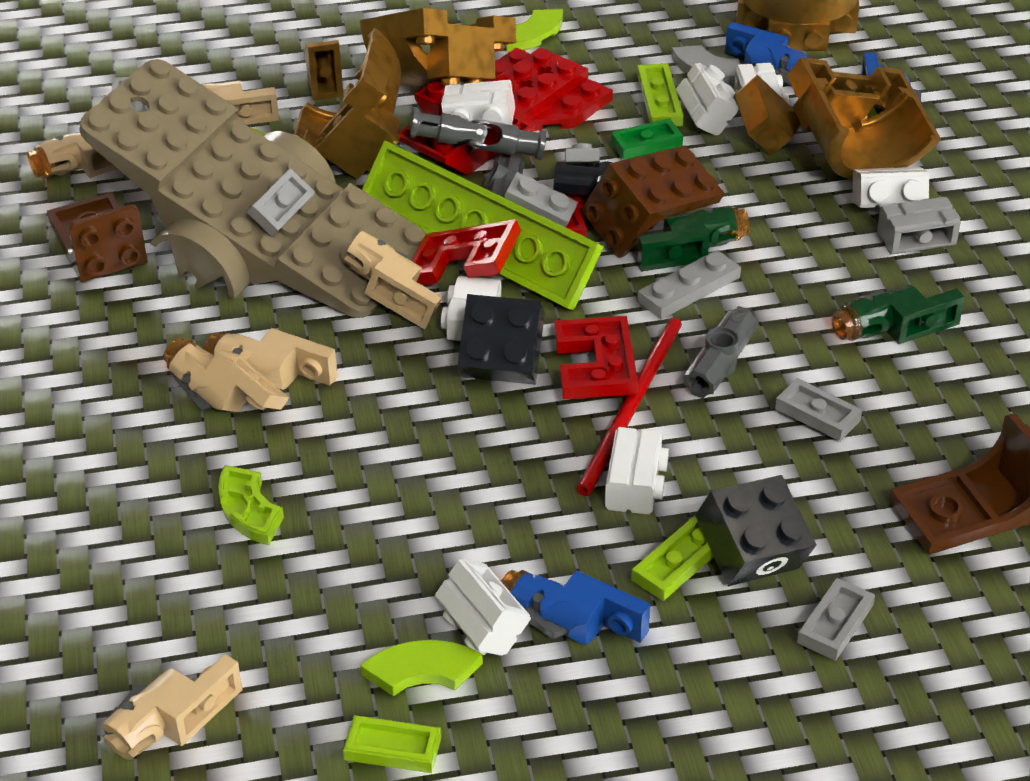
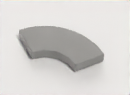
[672,45,741,86]

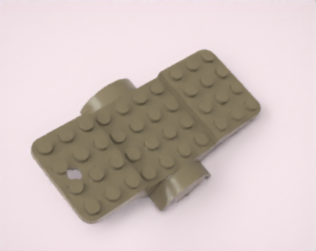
[79,59,426,318]

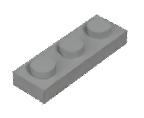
[638,250,741,320]

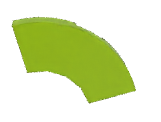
[506,9,563,52]
[218,465,284,545]
[360,640,483,696]

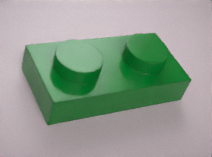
[611,118,683,160]

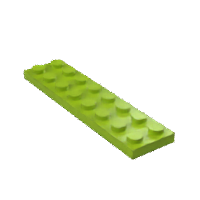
[362,140,604,311]

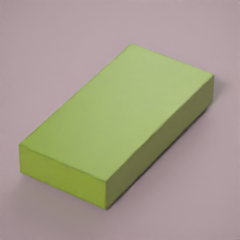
[343,715,442,773]

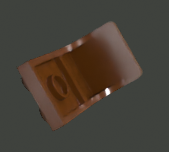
[582,145,725,258]
[47,192,148,282]
[889,413,1030,555]

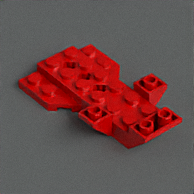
[398,48,613,175]

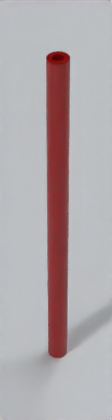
[576,318,682,496]

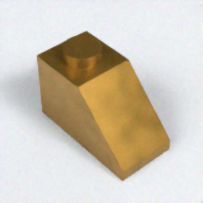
[305,40,344,101]
[735,75,800,156]

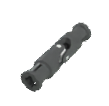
[409,108,546,160]

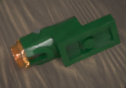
[637,206,750,272]
[832,285,965,345]

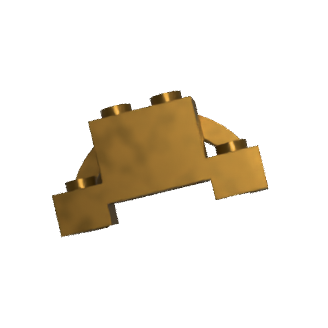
[737,0,859,52]
[360,8,516,87]
[294,28,401,180]
[787,57,941,179]

